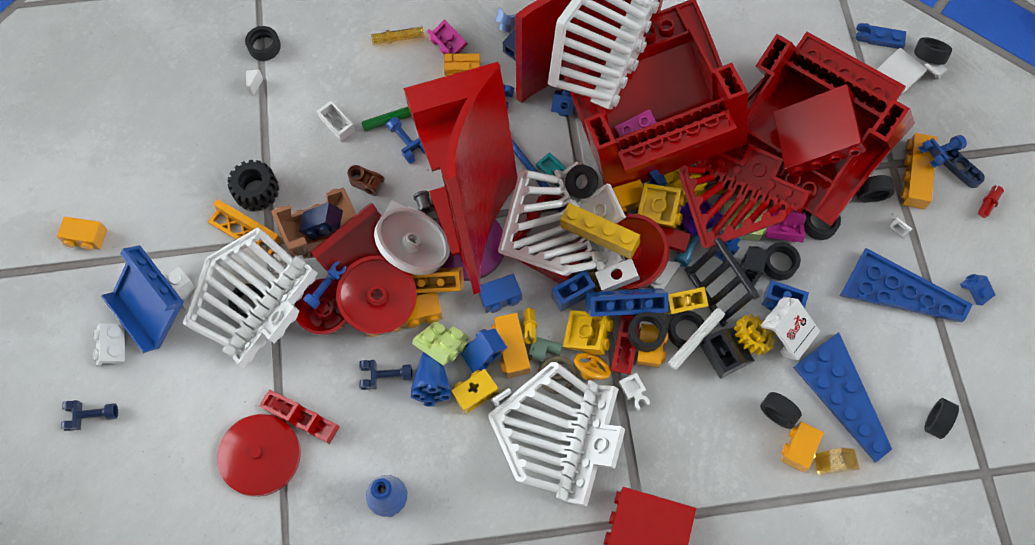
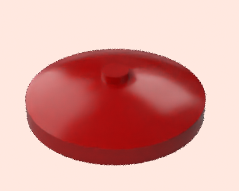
[596,214,670,290]
[336,255,417,335]
[217,414,301,497]

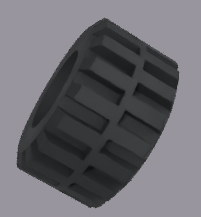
[227,160,279,211]

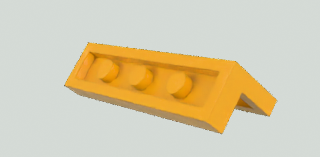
[208,199,282,257]

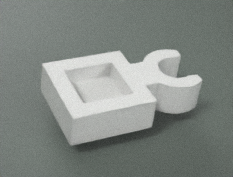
[618,373,650,411]

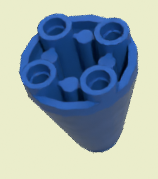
[411,352,451,407]
[366,475,408,517]

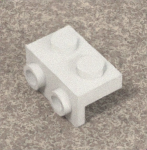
[92,323,125,367]

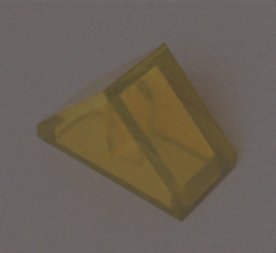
[814,447,860,475]

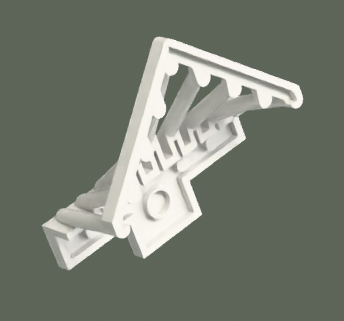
[548,0,660,109]
[498,161,626,276]
[183,227,318,368]
[488,362,625,507]

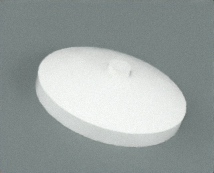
[374,208,450,275]

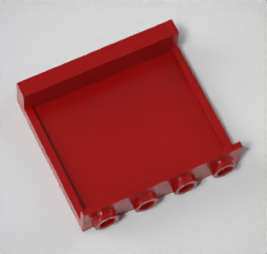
[774,84,867,177]
[310,203,382,282]
[603,487,696,545]

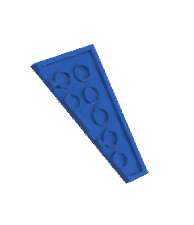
[839,248,973,322]
[793,332,892,463]

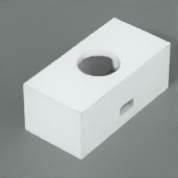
[317,101,355,142]
[595,259,640,291]

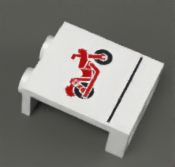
[761,297,820,360]

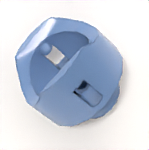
[495,7,515,32]

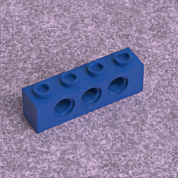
[586,288,668,317]

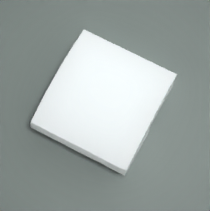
[877,48,928,95]

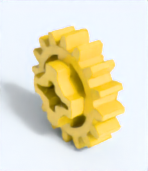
[734,314,775,356]

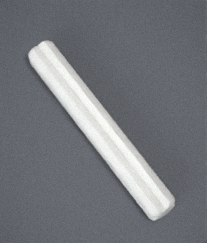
[668,308,725,370]

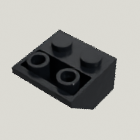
[700,327,755,379]

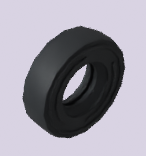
[565,164,599,199]

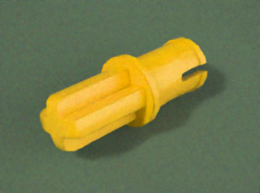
[522,307,538,344]

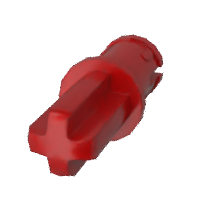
[978,185,1004,218]

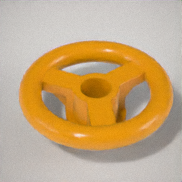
[574,353,611,381]

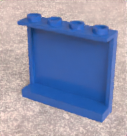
[101,245,184,353]

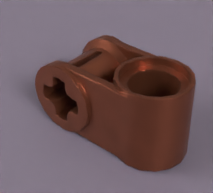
[347,165,385,196]

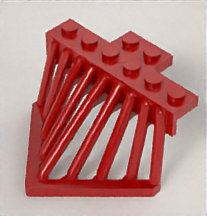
[678,144,811,249]

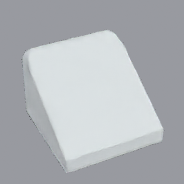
[925,63,947,79]
[246,69,263,95]
[889,217,912,238]
[490,388,512,408]

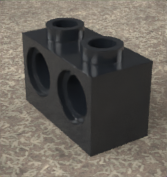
[740,246,768,286]

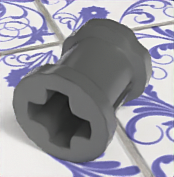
[413,190,434,215]

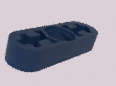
[943,149,985,188]

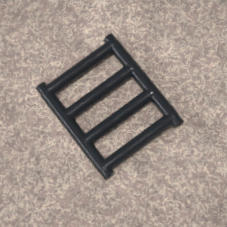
[684,237,760,327]

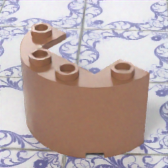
[271,187,356,259]

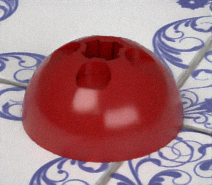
[294,278,347,335]

